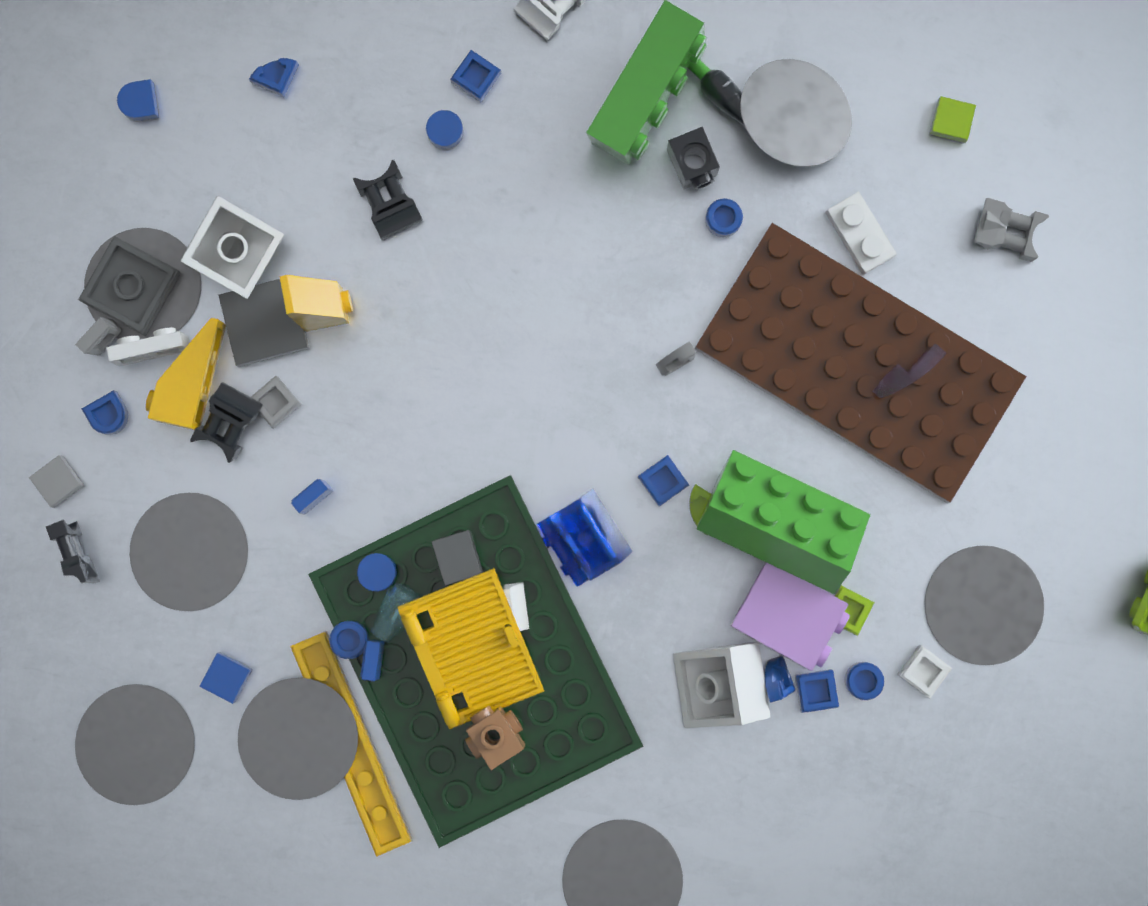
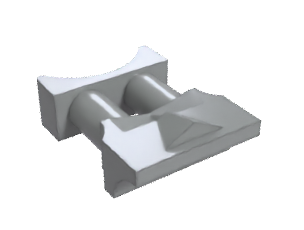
[974,198,1049,262]

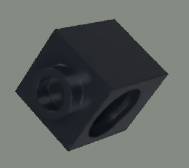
[667,126,720,190]

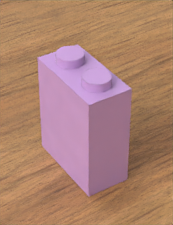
[730,562,850,671]

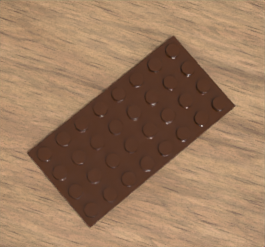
[694,223,1027,503]

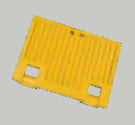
[397,568,545,729]

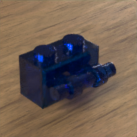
[537,489,633,587]

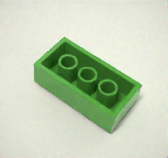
[586,0,707,165]
[696,450,871,594]

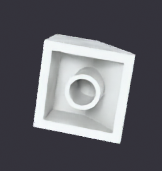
[180,196,284,299]
[673,642,771,728]

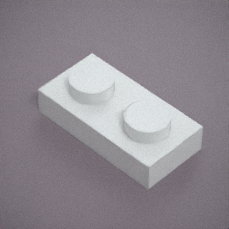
[825,191,897,275]
[106,327,190,366]

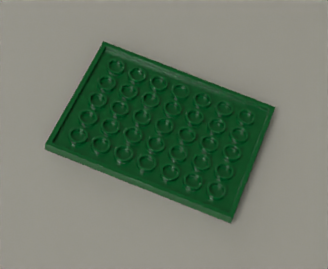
[308,475,644,848]

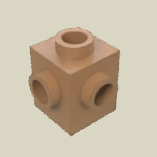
[465,706,525,770]

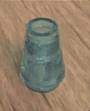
[371,583,420,642]

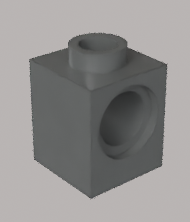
[432,530,483,586]

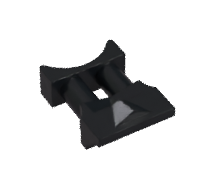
[353,160,423,240]
[190,382,263,463]
[46,519,100,583]

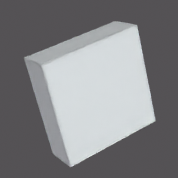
[898,645,952,698]

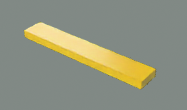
[290,631,412,857]

